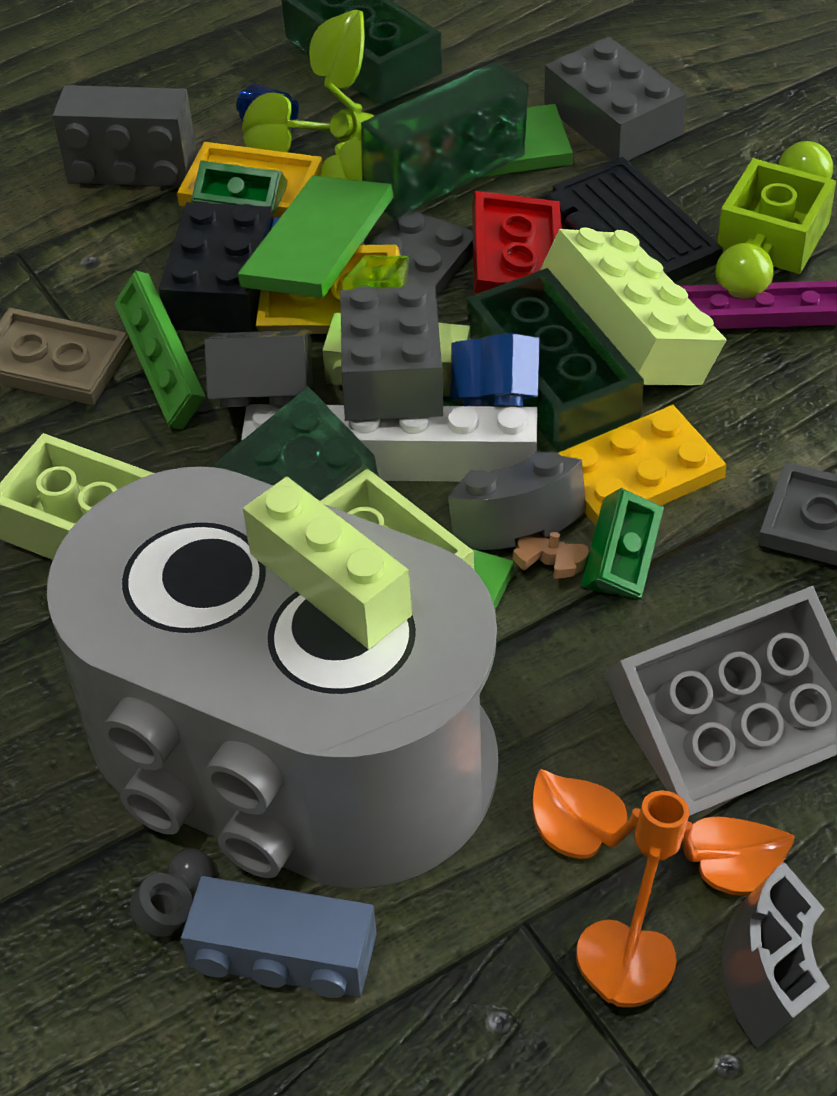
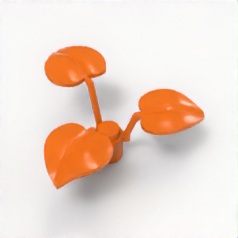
[532,769,794,1007]

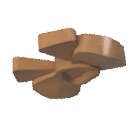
[512,532,589,579]

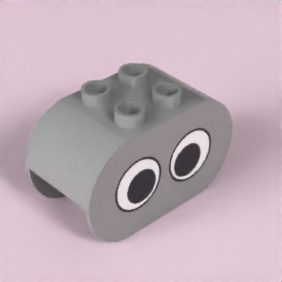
[47,467,498,888]

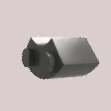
[448,452,586,550]
[722,862,830,1048]

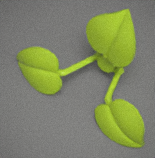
[242,10,378,182]

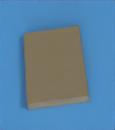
[0,308,132,405]

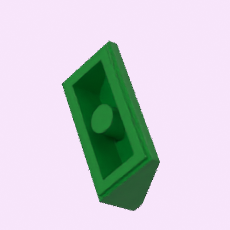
[191,160,288,214]
[581,488,664,600]

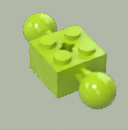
[715,141,836,299]

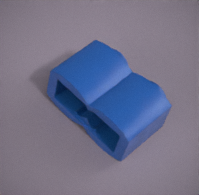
[450,334,539,407]

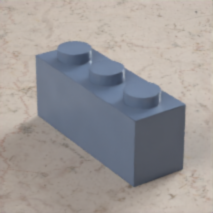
[181,876,377,998]

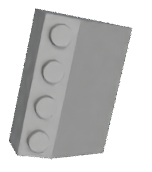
[604,586,837,816]

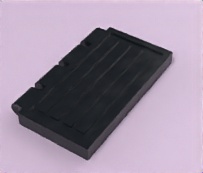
[544,157,723,282]

